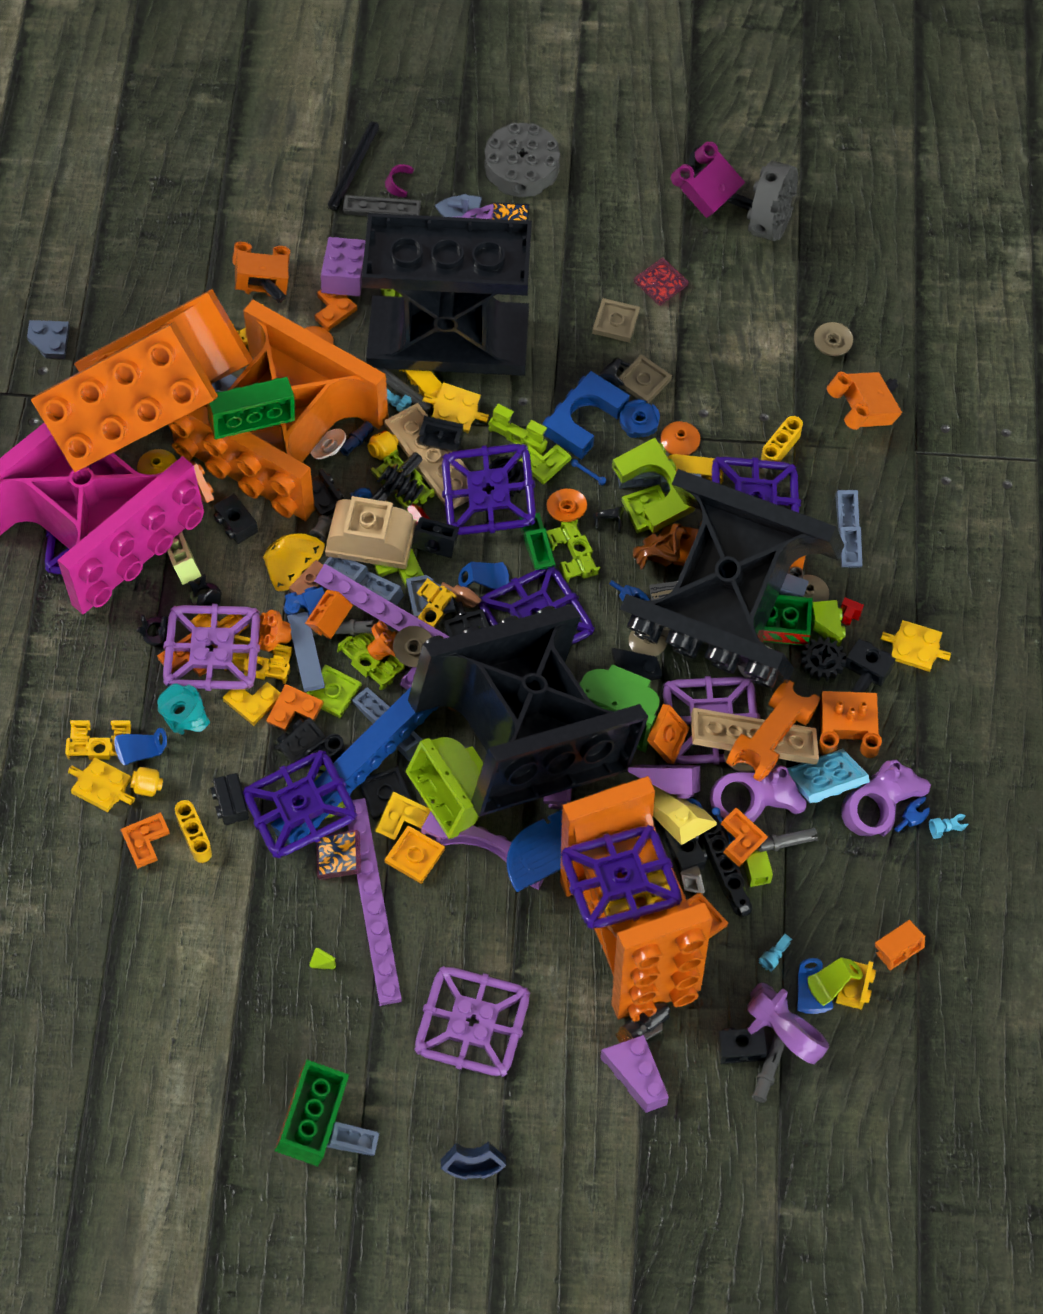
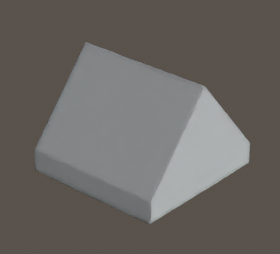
[681,865,705,894]

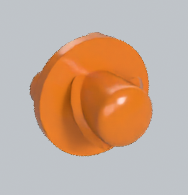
[258,610,292,652]
[367,620,398,661]

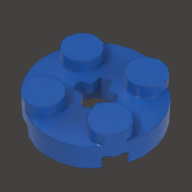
[620,399,660,438]

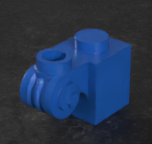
[284,586,324,616]

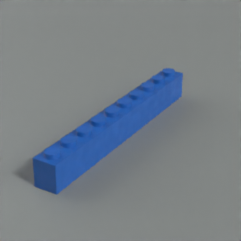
[271,687,439,845]

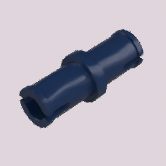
[340,421,374,456]

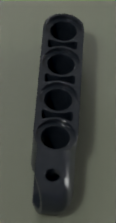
[700,816,752,917]

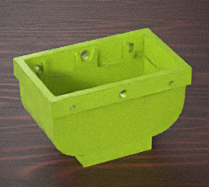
[405,737,483,839]

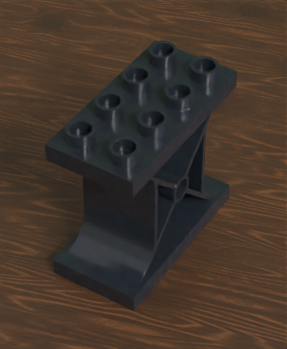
[362,213,532,376]
[620,469,844,689]
[408,604,648,816]

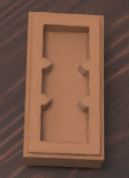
[289,560,323,595]

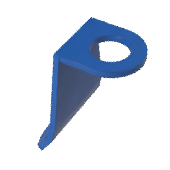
[458,562,510,590]
[114,728,167,766]
[797,958,833,1014]

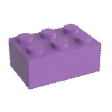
[321,237,365,296]

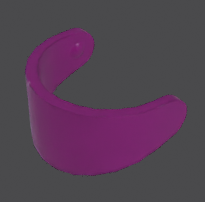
[385,164,414,197]

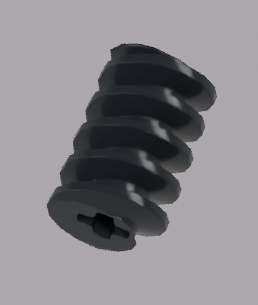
[377,464,424,505]

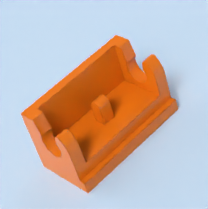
[305,590,353,639]
[875,920,925,971]

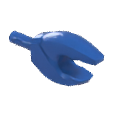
[609,580,651,602]
[894,796,930,832]

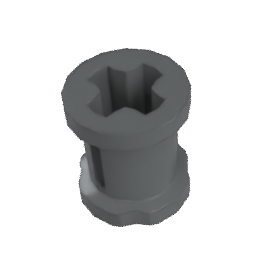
[309,515,332,542]

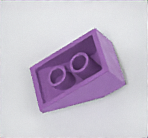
[628,765,700,798]

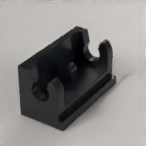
[419,416,463,452]

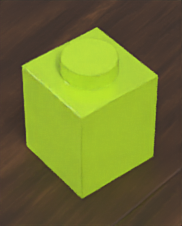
[743,851,773,887]

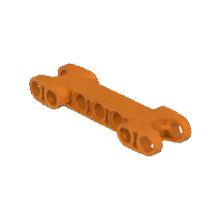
[726,680,821,782]

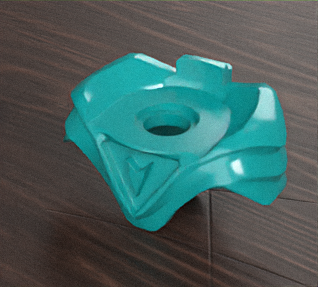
[157,683,210,735]

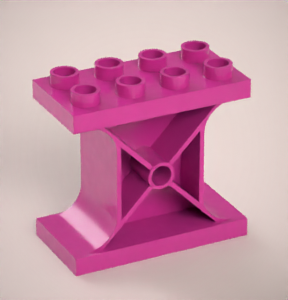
[0,423,204,615]

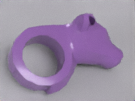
[841,760,931,837]
[709,765,807,822]
[747,983,829,1064]

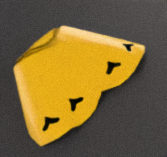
[263,534,325,591]

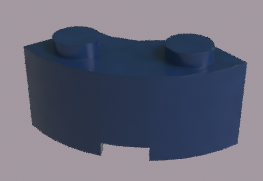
[441,1141,506,1180]

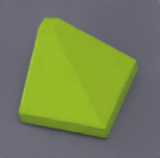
[309,947,336,969]

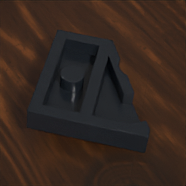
[611,648,662,681]

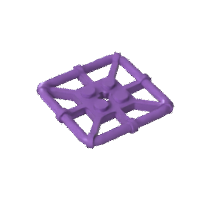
[163,604,260,691]
[663,676,760,765]
[414,966,530,1077]

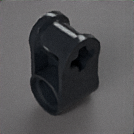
[304,734,345,773]

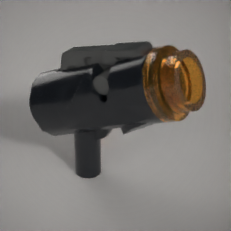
[615,1002,671,1043]

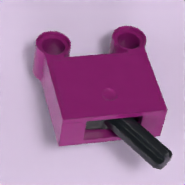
[671,141,753,218]

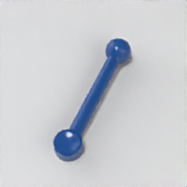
[571,459,606,485]
[712,807,736,844]

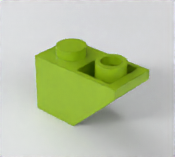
[811,600,846,647]

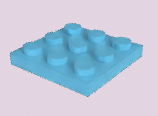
[787,749,870,803]

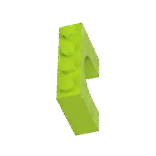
[612,438,695,533]

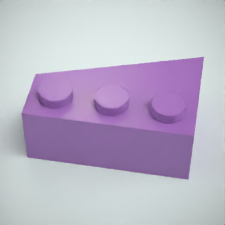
[600,1035,669,1112]

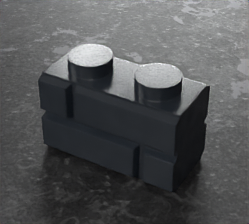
[210,773,249,825]

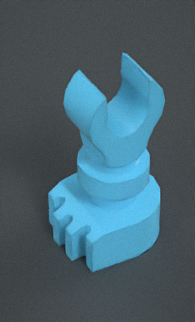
[387,389,412,412]
[929,814,968,839]
[759,934,792,972]

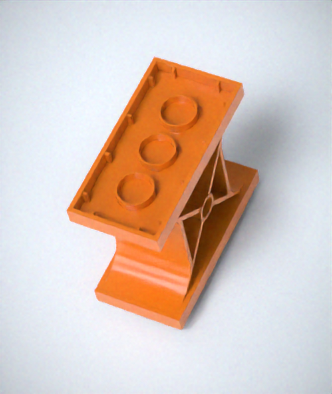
[31,289,253,472]
[168,300,388,521]
[560,776,712,1022]

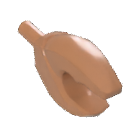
[441,582,481,608]

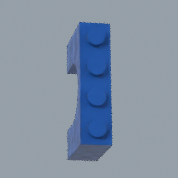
[543,371,630,460]

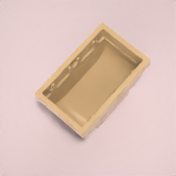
[325,496,417,569]

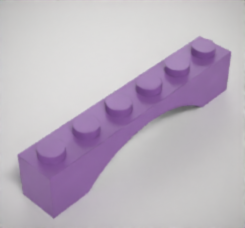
[421,812,545,890]

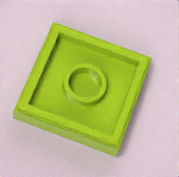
[307,664,362,719]

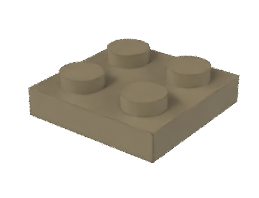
[592,298,640,342]
[619,355,672,404]

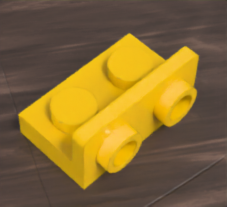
[836,961,876,1010]

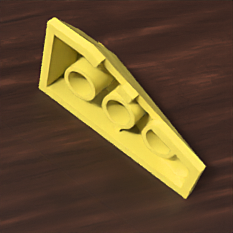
[653,785,717,845]

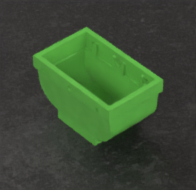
[579,665,660,753]

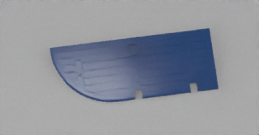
[507,790,603,892]

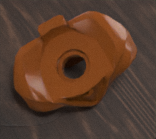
[633,523,691,570]

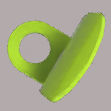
[808,958,863,1006]

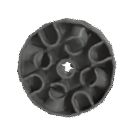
[484,123,560,197]
[747,161,798,241]

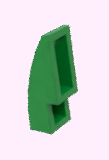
[519,513,555,571]

